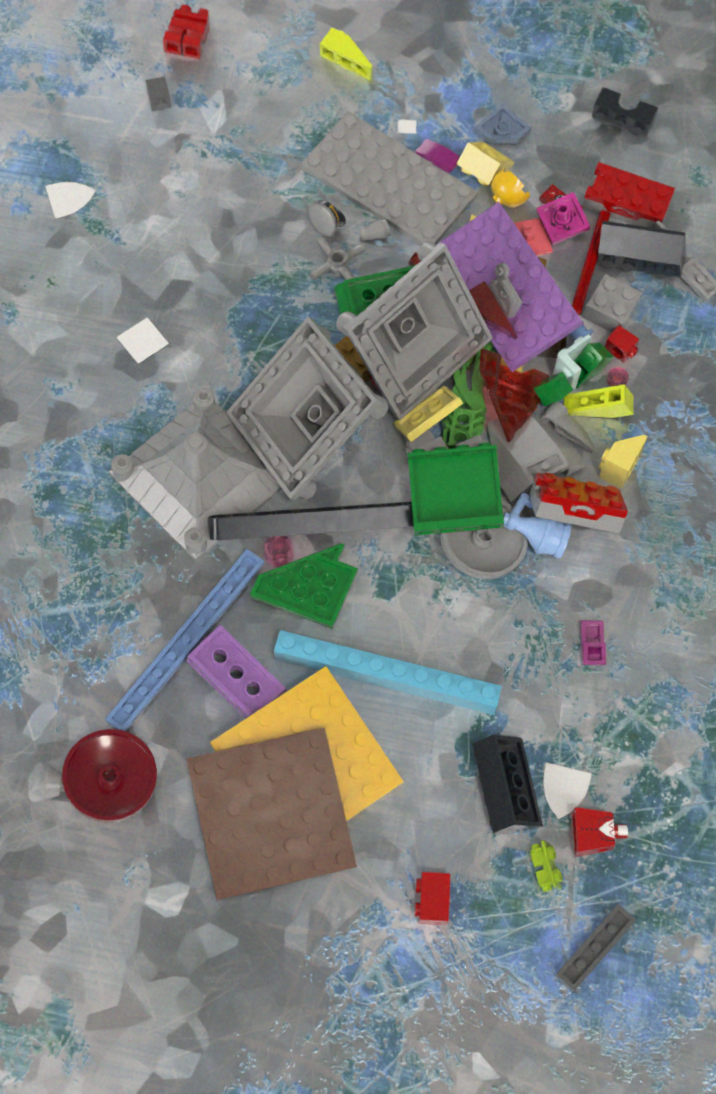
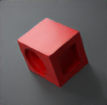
[605,325,639,363]

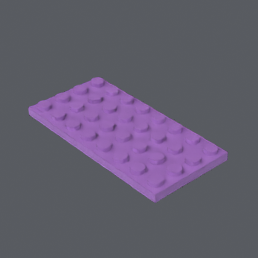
[436,202,583,372]

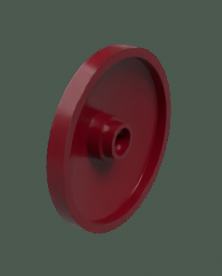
[62,729,157,823]

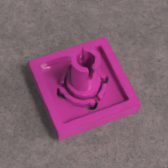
[536,192,590,246]

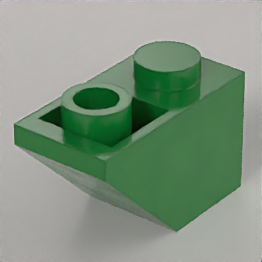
[574,343,614,389]

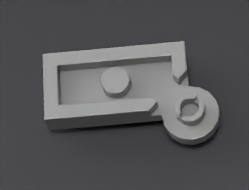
[489,263,523,318]

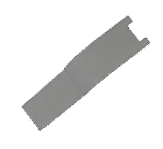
[655,221,716,303]

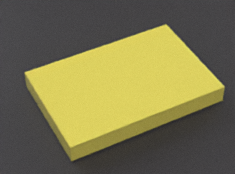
[393,386,463,442]

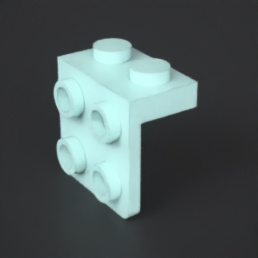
[553,334,592,394]

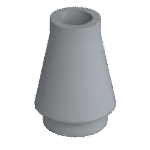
[359,219,391,241]

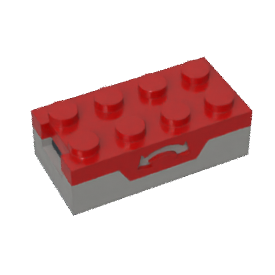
[582,162,675,228]
[529,472,628,534]

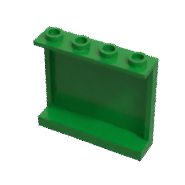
[407,442,504,536]

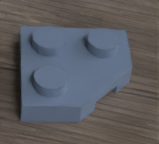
[474,104,531,144]

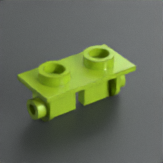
[530,840,563,892]

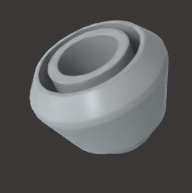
[41,767,65,799]

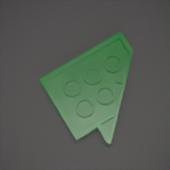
[250,543,358,629]

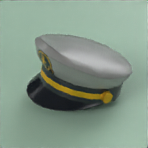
[308,200,346,237]

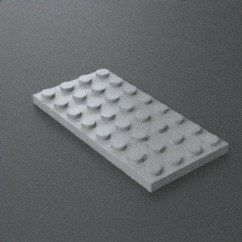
[300,111,478,245]

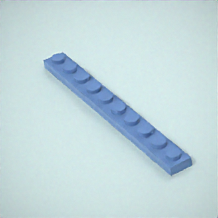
[105,549,265,732]

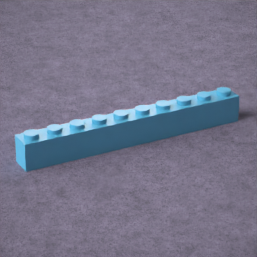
[274,630,502,715]

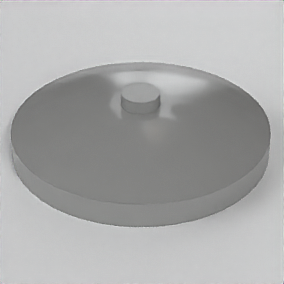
[440,499,528,580]

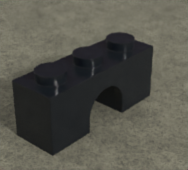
[591,87,658,137]

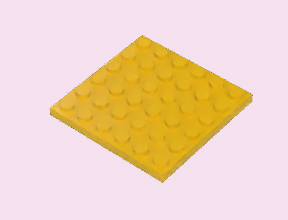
[210,666,404,821]

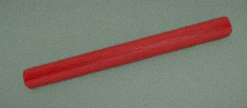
[572,210,610,315]

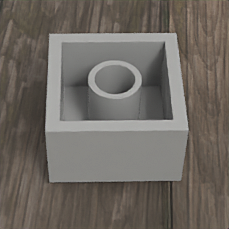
[583,274,643,332]

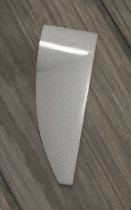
[541,402,595,453]

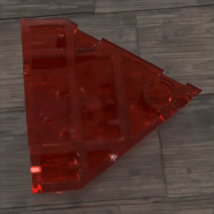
[479,348,549,442]

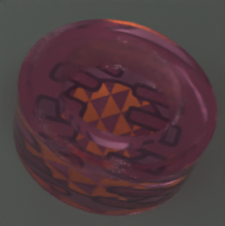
[607,367,629,387]

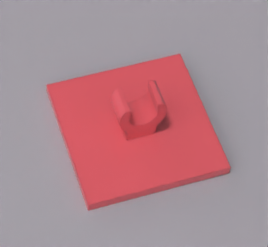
[514,218,553,256]

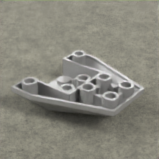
[487,406,586,504]

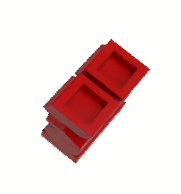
[163,4,210,60]

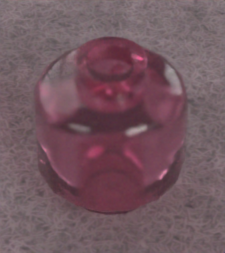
[264,536,294,568]

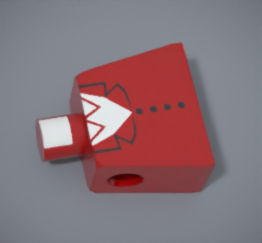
[572,807,628,857]

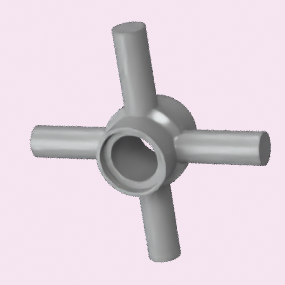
[310,237,366,280]

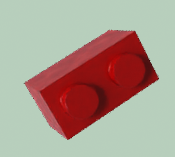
[414,872,451,926]

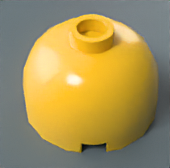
[491,167,531,208]

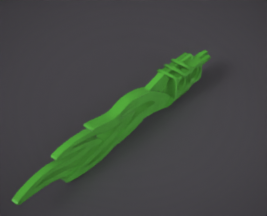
[441,341,495,449]

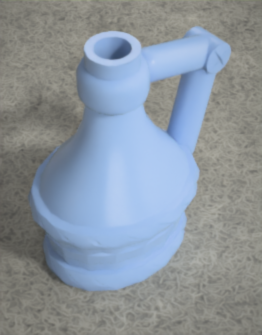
[504,493,572,559]

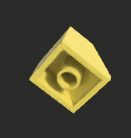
[457,141,514,186]
[598,435,648,489]

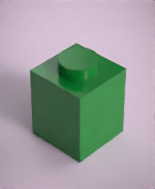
[534,372,573,406]

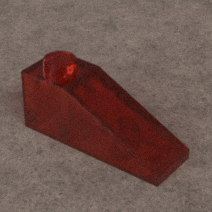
[469,281,518,340]

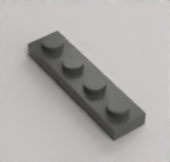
[555,904,636,992]

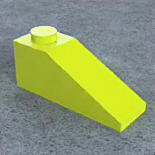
[320,27,372,80]
[564,384,634,418]

